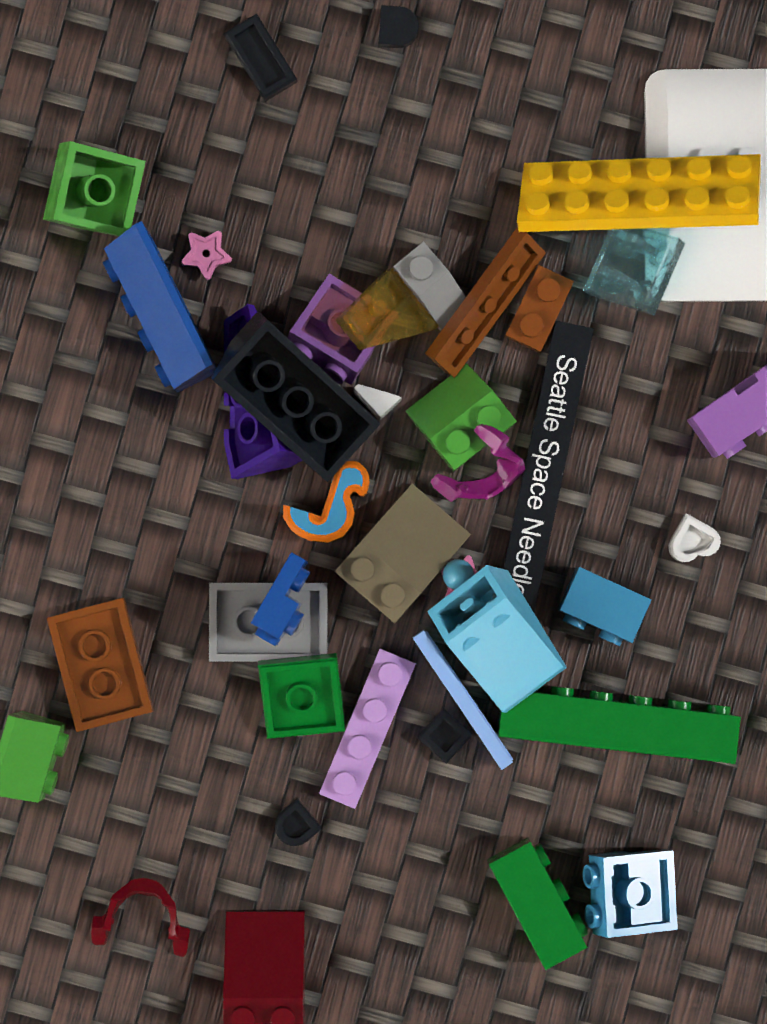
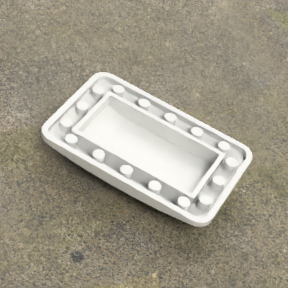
[644,69,767,302]

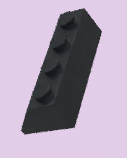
[211,311,381,482]

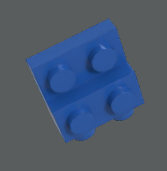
[251,552,310,646]

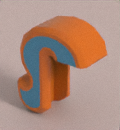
[283,461,370,543]

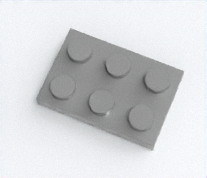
[209,583,328,662]

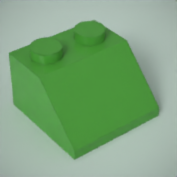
[43,141,146,236]
[405,363,517,472]
[0,711,69,803]

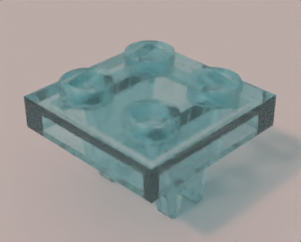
[583,228,685,316]

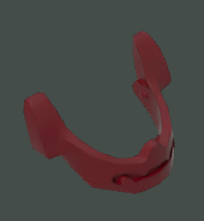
[91,878,190,957]

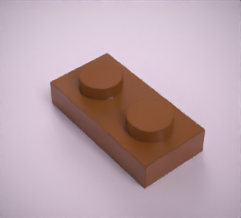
[505,265,574,353]

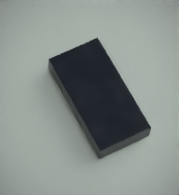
[224,13,298,102]

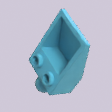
[427,559,567,713]

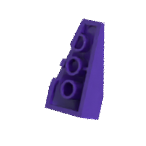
[224,304,303,479]

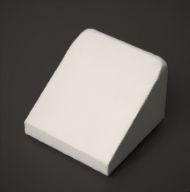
[354,384,402,420]

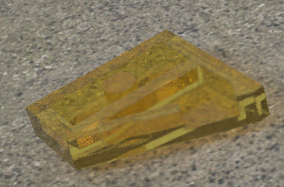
[335,268,439,350]

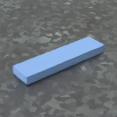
[412,630,513,770]

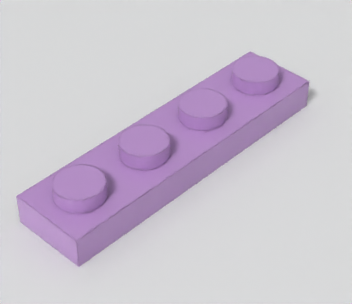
[319,648,416,809]

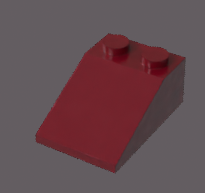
[223,910,305,1024]

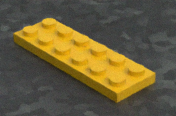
[517,154,761,232]

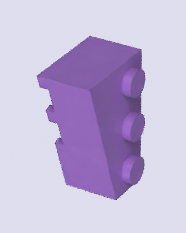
[687,364,767,459]

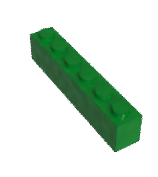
[497,686,741,764]

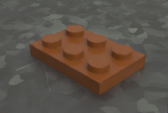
[47,598,154,732]

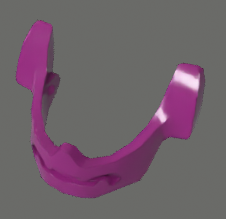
[430,424,526,502]

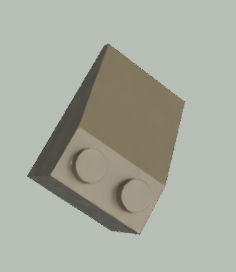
[335,484,471,623]

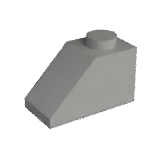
[392,241,466,331]

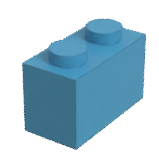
[557,567,652,646]

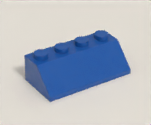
[103,221,217,393]

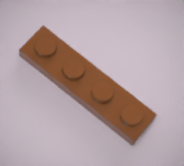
[425,228,546,378]

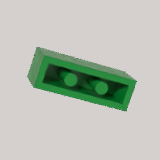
[487,837,589,970]

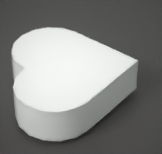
[668,513,721,562]

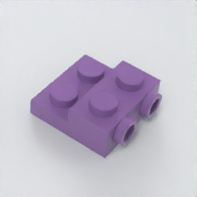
[287,273,396,385]

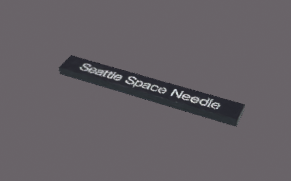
[503,321,594,613]

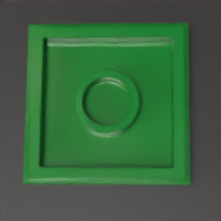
[258,653,345,739]

